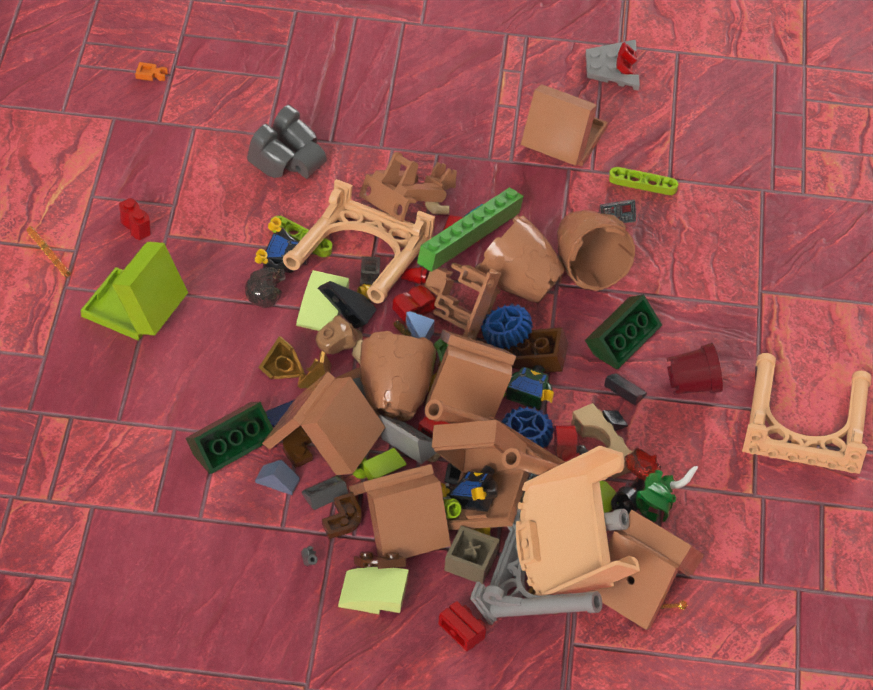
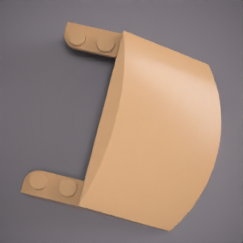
[516,446,640,596]

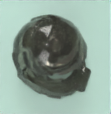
[245,267,286,308]

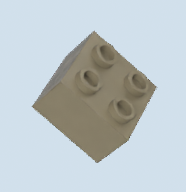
[444,526,500,584]

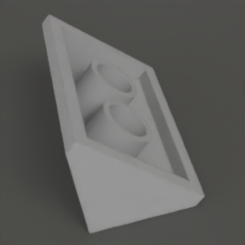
[378,415,436,464]

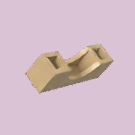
[571,403,636,479]

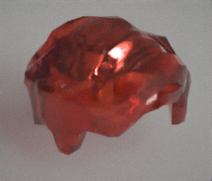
[624,448,662,480]

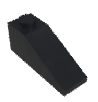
[318,281,377,329]

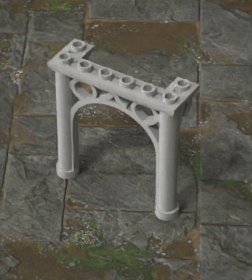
[470,509,630,625]

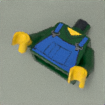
[506,365,554,411]

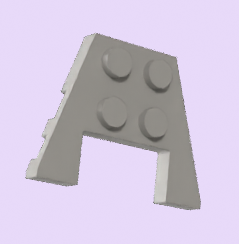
[585,40,640,90]

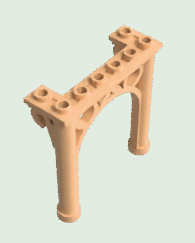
[283,179,435,303]
[742,353,871,474]

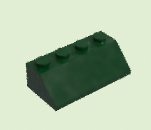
[585,294,662,369]
[186,402,273,474]

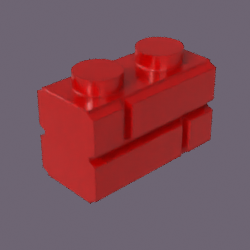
[438,601,486,652]

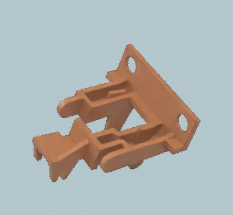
[359,152,457,222]
[424,263,501,340]

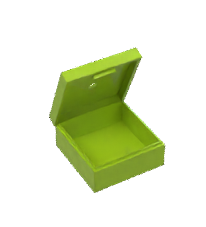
[81,242,188,341]

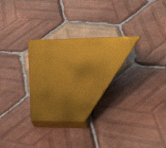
[258,336,305,379]
[297,351,331,389]

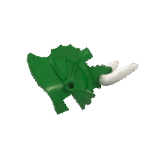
[636,466,698,522]

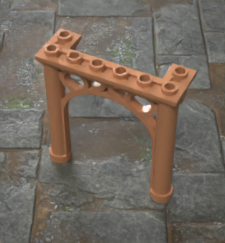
[425,399,565,475]

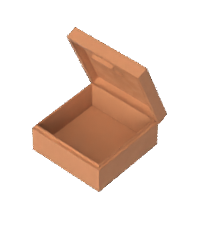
[521,84,608,166]
[426,329,516,418]
[262,372,386,475]
[432,420,529,530]
[349,464,451,558]
[587,510,704,630]

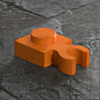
[135,62,168,81]

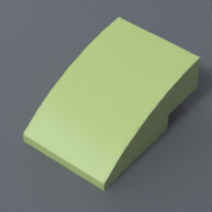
[296,270,349,331]
[338,567,409,614]

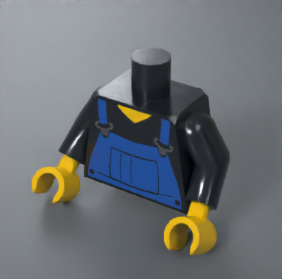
[255,217,309,274]
[441,465,498,512]

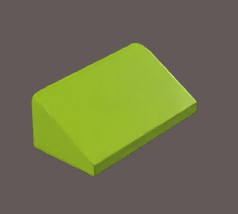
[361,448,406,480]

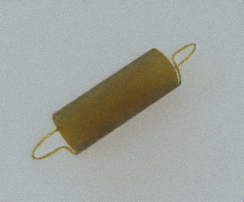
[393,318,412,337]

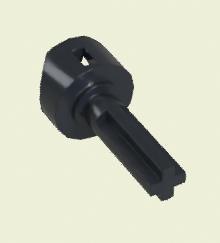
[611,470,649,514]

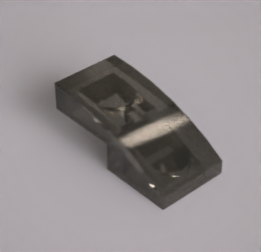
[360,256,380,287]

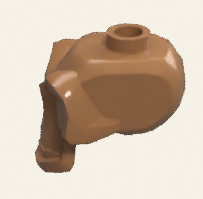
[315,316,363,355]

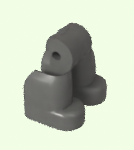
[247,104,327,179]

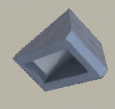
[255,460,300,495]

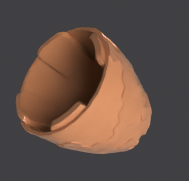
[557,210,635,291]
[475,215,564,303]
[360,331,436,421]

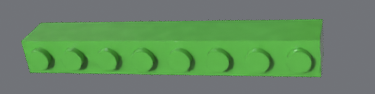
[417,187,524,272]

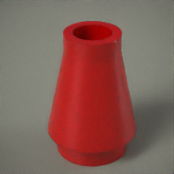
[401,267,429,285]

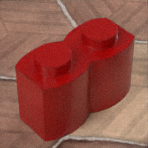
[119,198,151,240]
[392,285,436,323]

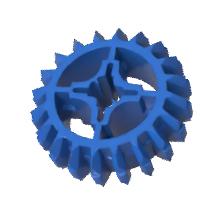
[481,303,533,349]
[502,406,554,448]

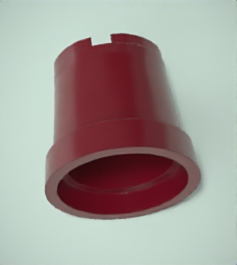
[667,343,723,395]

